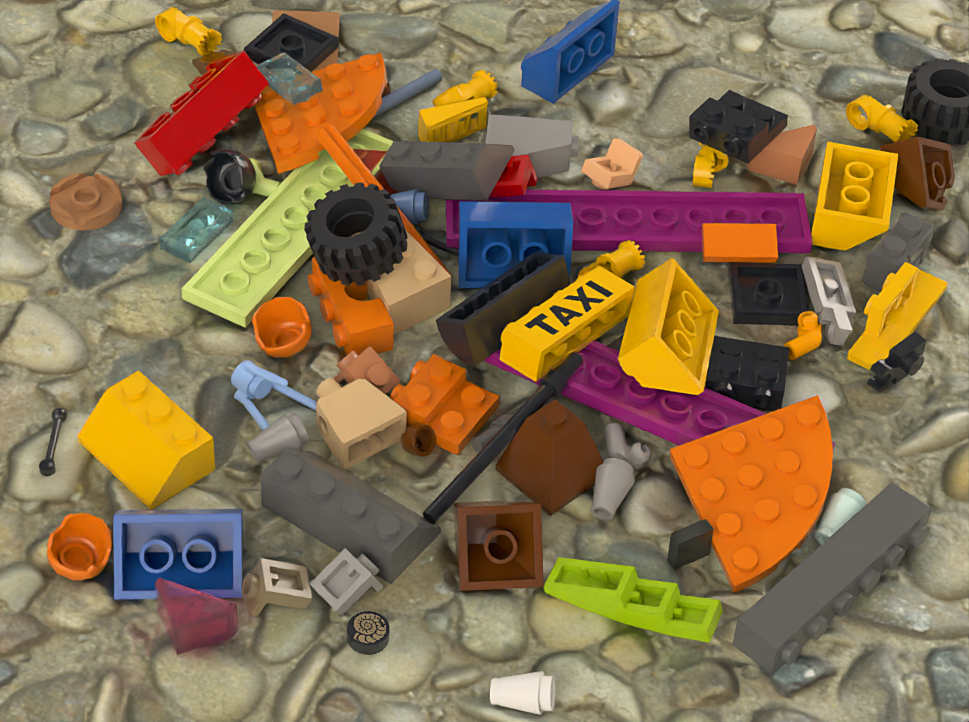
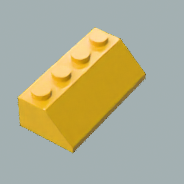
[618,258,719,395]

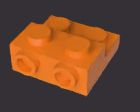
[390,354,499,455]

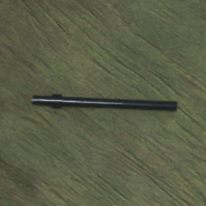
[422,352,583,524]

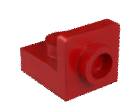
[490,155,538,198]

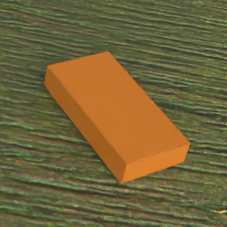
[701,223,778,263]

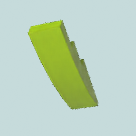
[543,557,723,643]

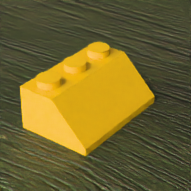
[811,142,898,251]
[77,370,215,510]

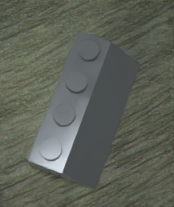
[260,449,441,584]

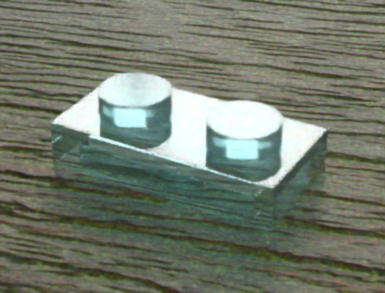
[256,52,323,105]
[159,197,234,263]

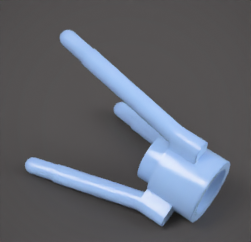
[231,360,316,431]

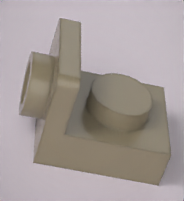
[242,558,312,617]

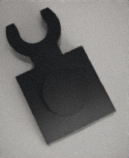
[867,332,927,392]

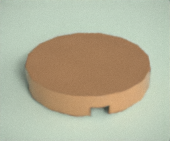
[49,173,122,231]

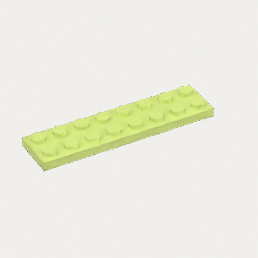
[182,129,393,328]

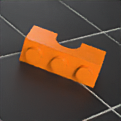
[308,257,394,356]

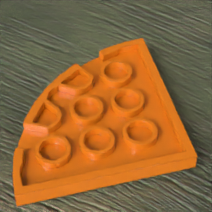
[254,53,387,174]
[670,395,833,593]

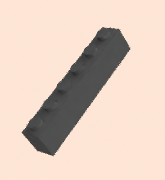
[732,482,931,674]

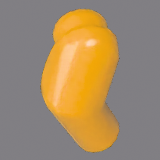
[784,311,822,360]

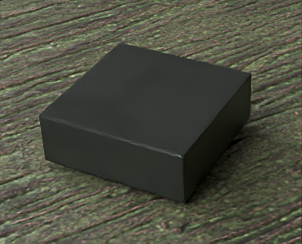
[667,519,714,570]

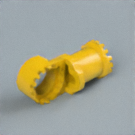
[155,7,223,56]
[431,69,498,107]
[846,94,918,143]
[692,142,729,189]
[578,240,645,279]

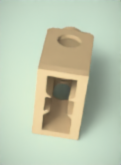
[316,378,406,470]

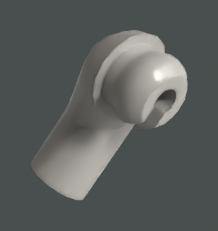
[604,423,651,470]

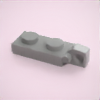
[801,257,856,346]

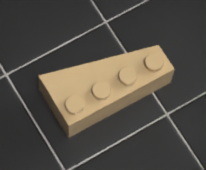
[350,231,451,335]

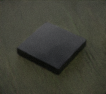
[244,13,339,78]
[728,262,809,326]

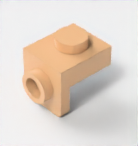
[581,138,643,190]

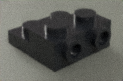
[689,90,788,164]
[705,336,789,412]

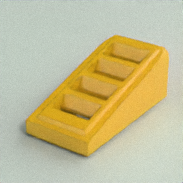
[418,97,488,143]

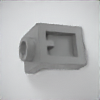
[310,548,384,616]

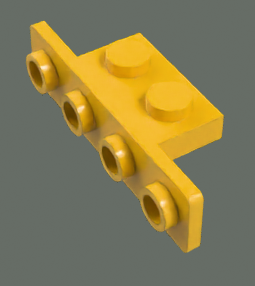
[847,262,948,371]

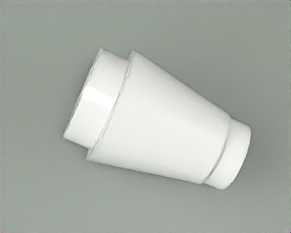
[490,671,555,715]

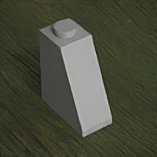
[486,114,579,178]

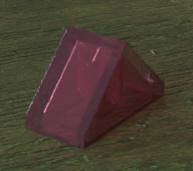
[155,578,238,655]

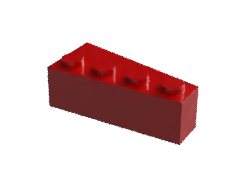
[134,51,269,176]

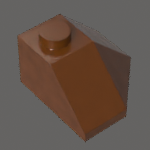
[880,137,955,211]

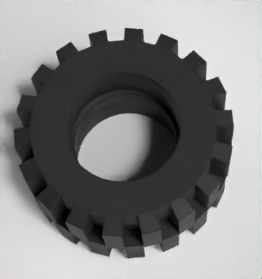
[901,59,969,146]
[304,183,408,286]

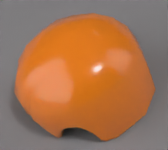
[252,297,312,358]
[47,513,113,581]

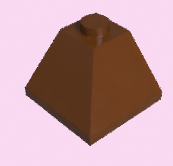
[495,399,604,516]
[454,501,544,591]

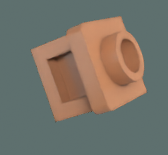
[333,346,401,395]

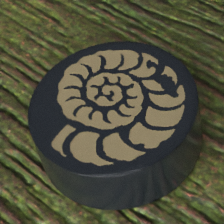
[347,611,390,655]

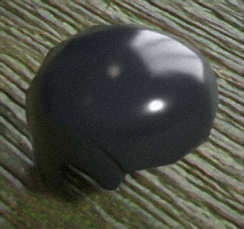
[203,150,256,205]

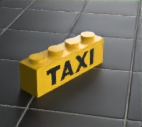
[499,266,635,382]

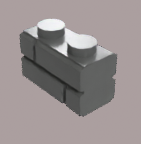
[862,212,934,292]

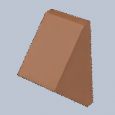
[747,125,817,185]

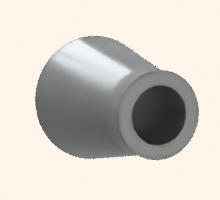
[246,413,309,463]
[590,458,635,521]

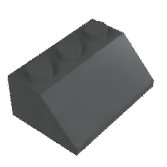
[379,141,515,201]

